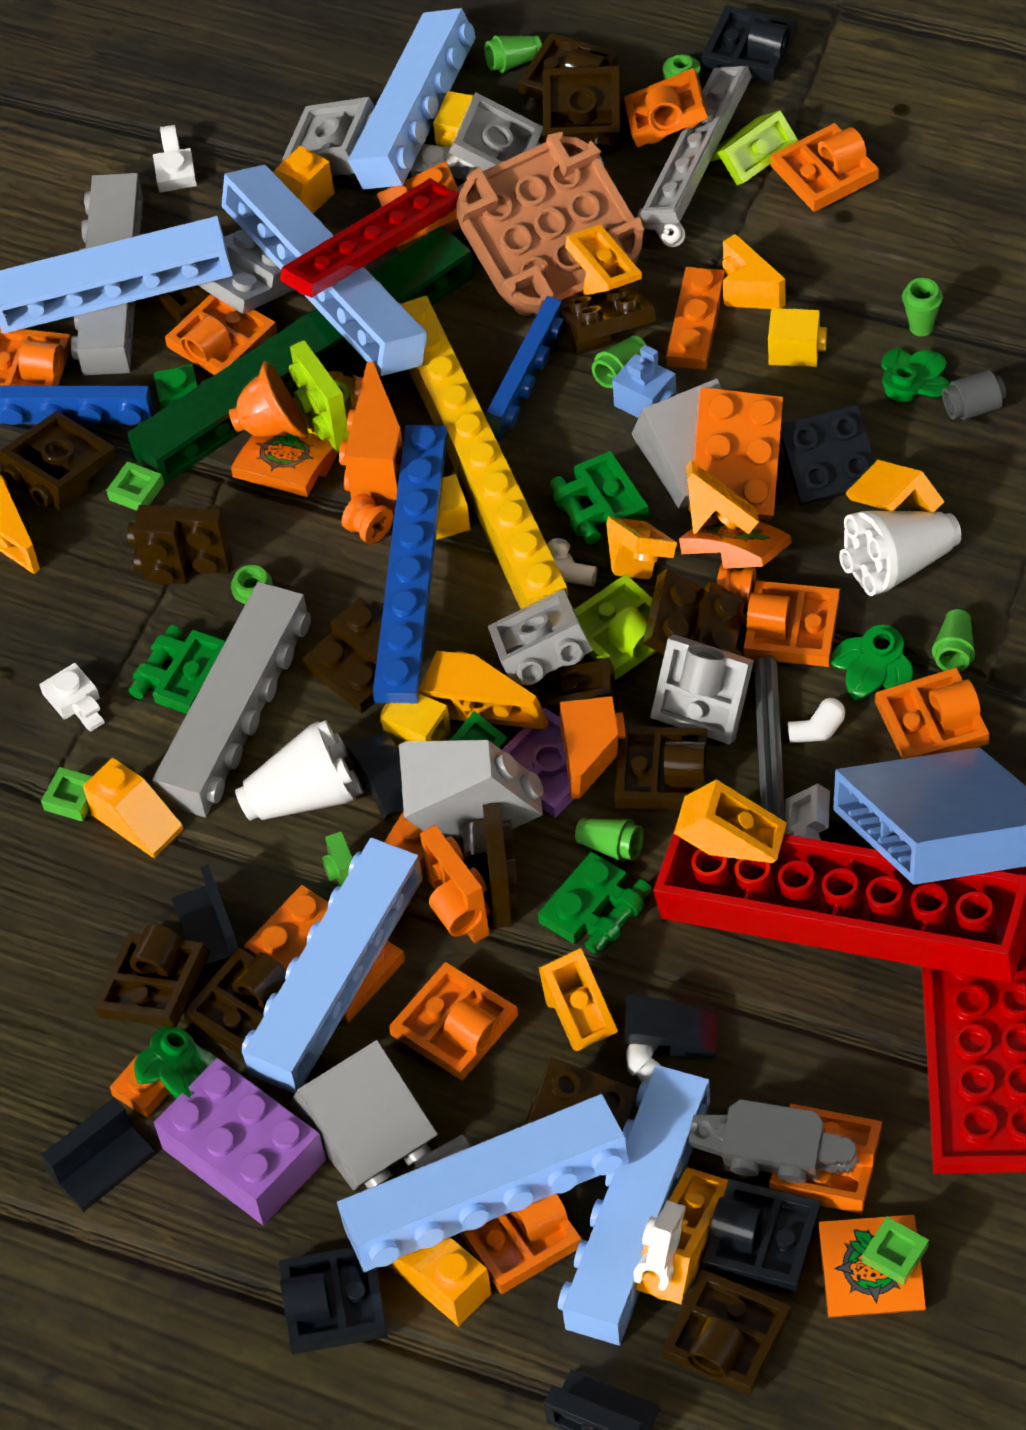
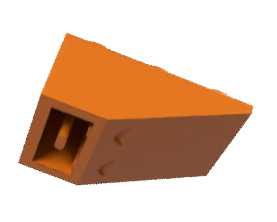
[339,361,403,512]

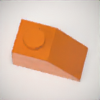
[560,696,625,799]

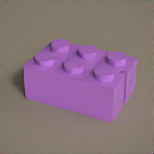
[154,1058,326,1226]

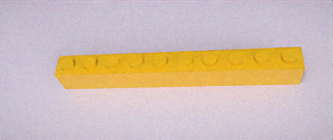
[401,295,568,609]

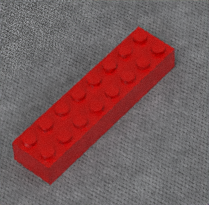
[653,817,1026,983]

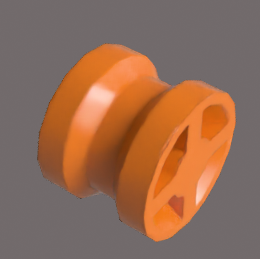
[341,493,394,545]
[716,563,756,609]

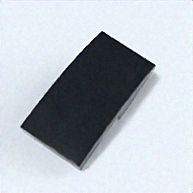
[345,731,404,820]
[624,995,717,1059]

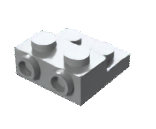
[448,92,543,171]
[282,97,375,176]
[198,229,296,314]
[488,588,592,686]

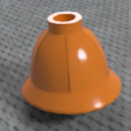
[229,361,308,438]

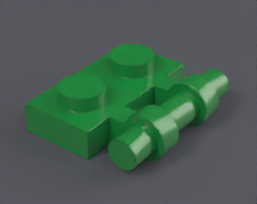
[549,451,649,544]
[128,625,226,714]
[538,852,652,955]

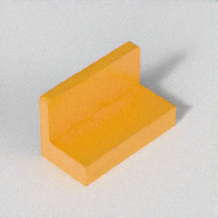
[846,460,944,513]

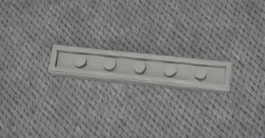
[640,66,752,225]

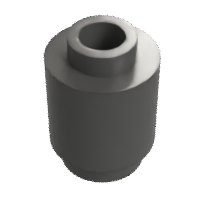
[942,370,1006,420]

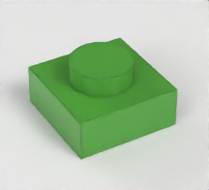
[106,461,164,511]
[41,767,93,822]
[322,831,352,886]
[862,1216,929,1286]

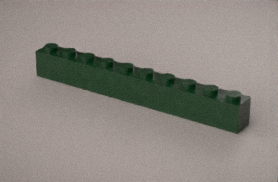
[128,226,474,485]

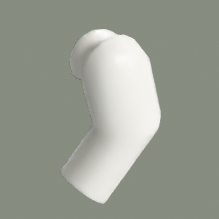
[637,209,685,247]
[547,538,597,587]
[788,698,846,743]
[626,1044,660,1082]

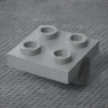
[650,634,754,745]

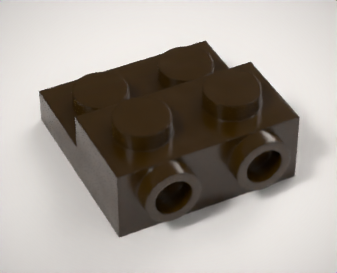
[543,66,621,155]
[0,411,116,512]
[127,505,232,585]
[643,568,747,656]
[301,597,383,713]

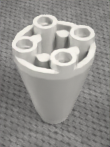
[839,511,961,596]
[235,720,364,821]

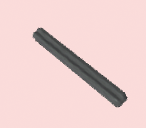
[754,656,786,834]

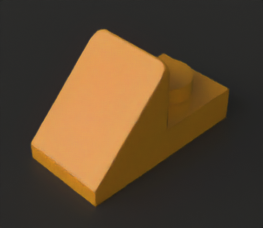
[565,224,642,295]
[722,234,786,309]
[686,460,759,535]
[606,517,677,580]
[539,948,618,1051]

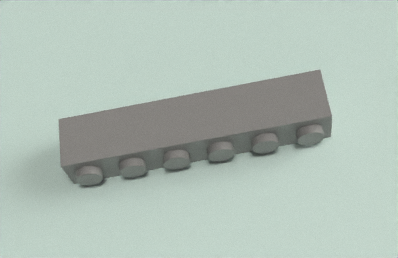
[71,173,144,375]
[152,582,311,818]

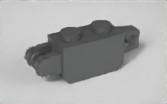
[689,1099,859,1184]

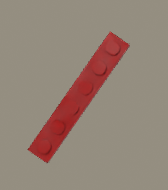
[280,178,459,298]

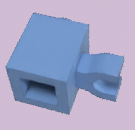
[612,345,678,418]

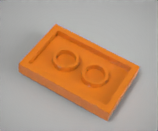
[689,387,783,520]
[244,885,405,1023]

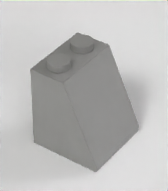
[631,379,723,509]
[399,740,543,851]
[289,1040,438,1191]

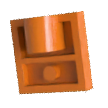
[624,68,708,148]
[770,123,879,212]
[165,294,278,375]
[0,328,71,386]
[744,581,840,667]
[875,668,989,759]
[420,825,491,944]
[389,962,518,1081]
[460,1193,582,1295]

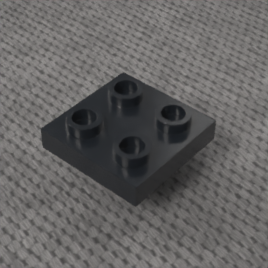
[701,5,797,82]
[780,404,875,507]
[703,1179,821,1294]
[279,1247,388,1354]

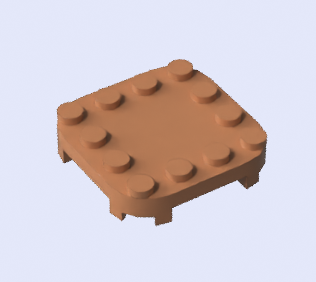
[456,132,644,316]

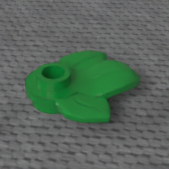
[881,348,951,402]
[830,624,913,701]
[134,1027,217,1098]

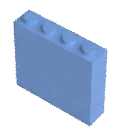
[833,747,1026,885]

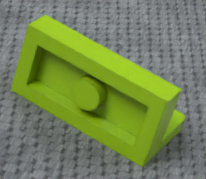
[710,110,798,185]

